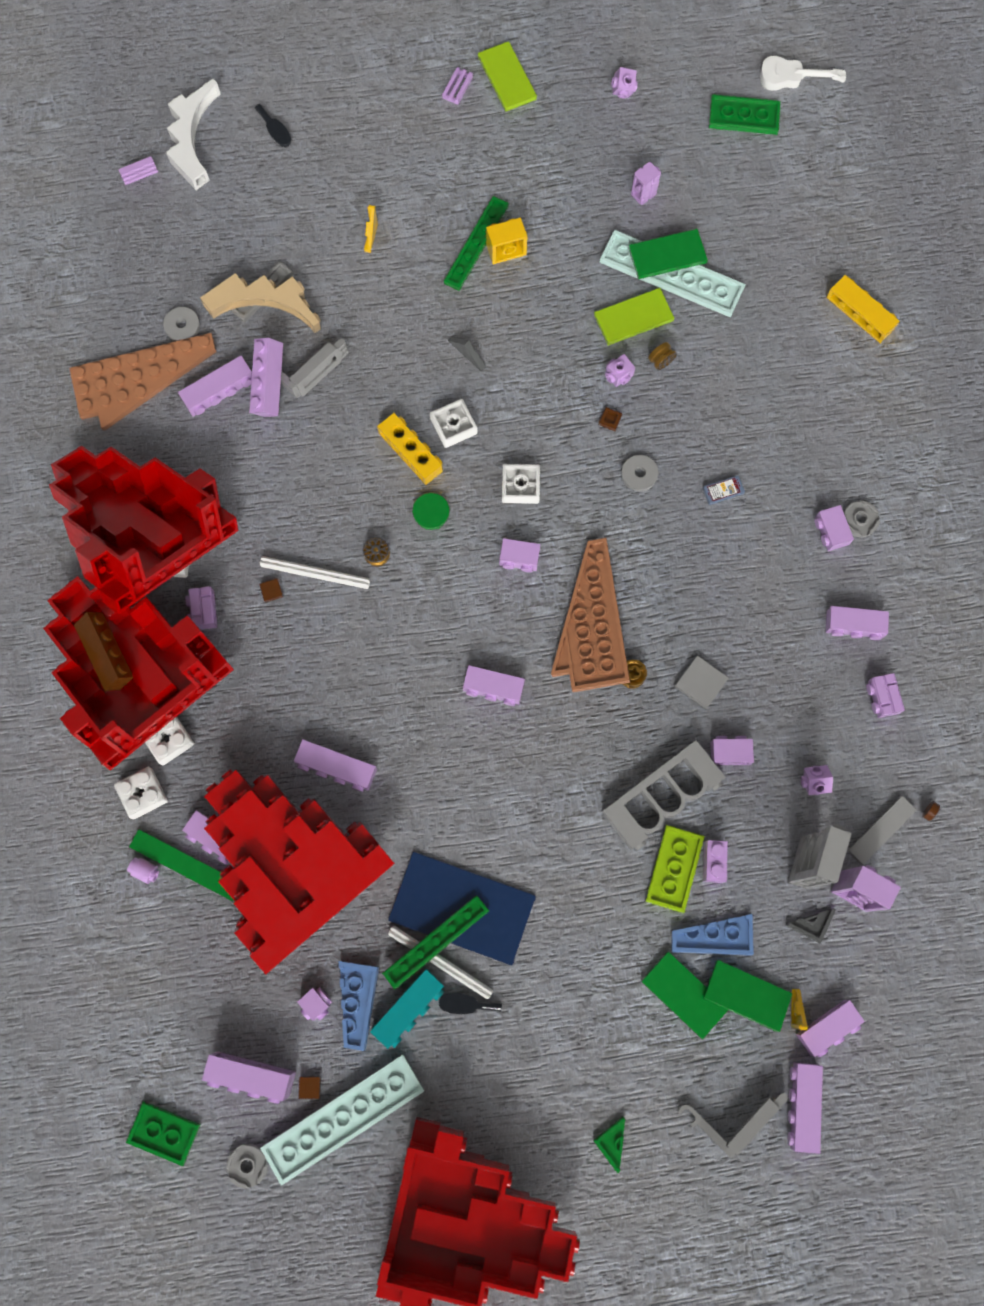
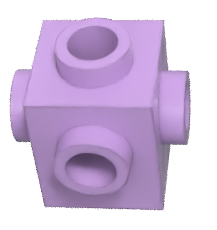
[611,67,637,99]
[605,354,635,387]
[801,765,833,795]

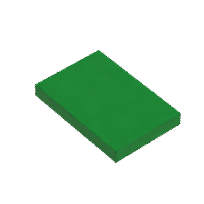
[126,1101,201,1166]

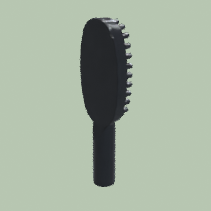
[255,104,291,148]
[439,993,502,1014]

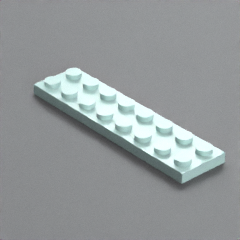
[600,230,746,317]
[260,1055,425,1186]

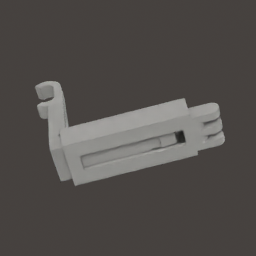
[281,339,349,398]
[678,1093,788,1158]

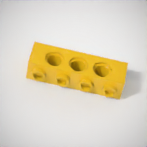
[377,413,443,485]

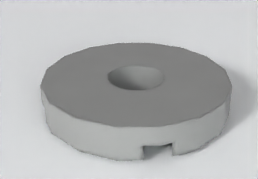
[163,307,200,341]
[621,455,659,492]
[843,501,880,538]
[226,1143,269,1188]

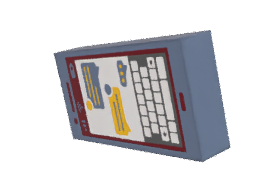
[703,476,745,505]

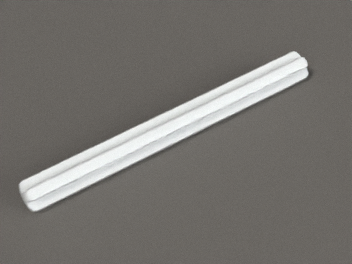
[260,556,370,589]
[388,926,493,999]

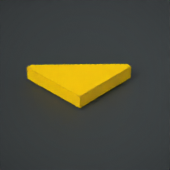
[364,205,378,253]
[791,989,808,1030]

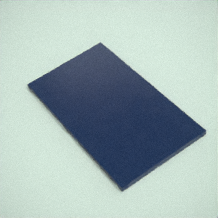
[388,852,536,966]

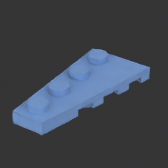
[671,914,754,955]
[339,961,379,1051]

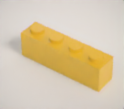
[826,275,900,344]

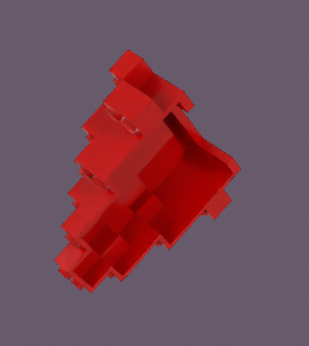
[49,446,239,615]
[43,576,234,771]
[204,769,395,975]
[375,1117,580,1306]

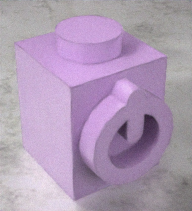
[297,987,332,1021]

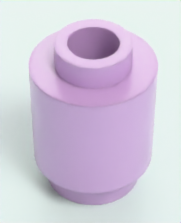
[127,857,159,884]

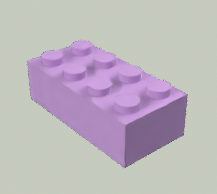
[831,865,901,912]
[202,1052,296,1104]

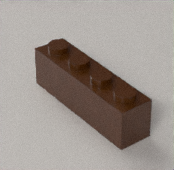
[74,612,133,691]

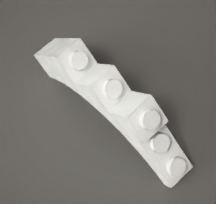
[166,79,221,190]

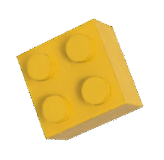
[486,217,527,264]

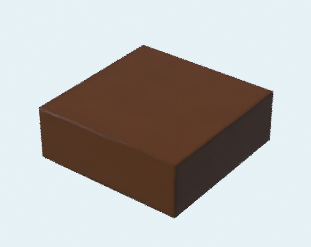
[598,407,623,431]
[259,578,283,603]
[299,1076,321,1099]

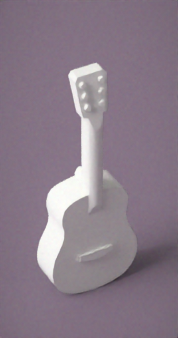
[760,56,846,91]

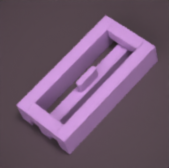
[442,67,473,105]
[118,156,158,185]

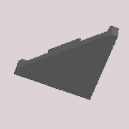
[448,336,486,371]
[786,908,836,943]

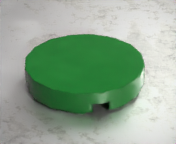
[412,493,450,530]

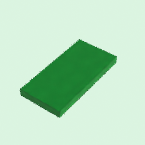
[709,94,781,135]
[628,229,708,280]
[641,952,728,1040]
[703,960,793,1033]

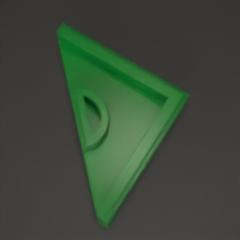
[593,1116,626,1174]

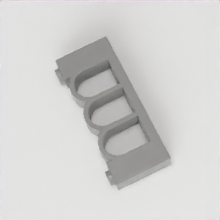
[602,740,726,851]
[788,824,852,889]

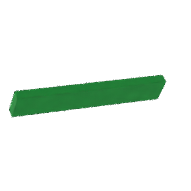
[444,196,508,291]
[129,829,234,902]
[382,895,489,990]

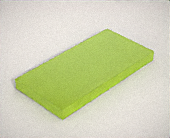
[478,41,537,112]
[594,288,674,346]
[645,825,705,913]

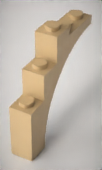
[200,273,321,333]

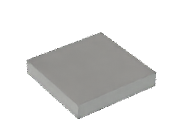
[675,656,729,709]

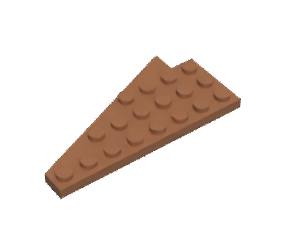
[69,333,216,431]
[551,538,630,692]

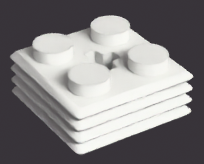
[430,399,478,448]
[502,464,540,504]
[145,717,195,766]
[114,767,168,820]

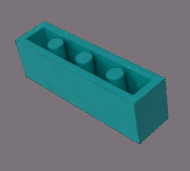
[370,969,444,1049]

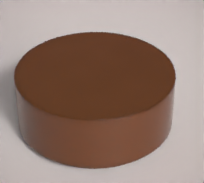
[922,801,940,821]

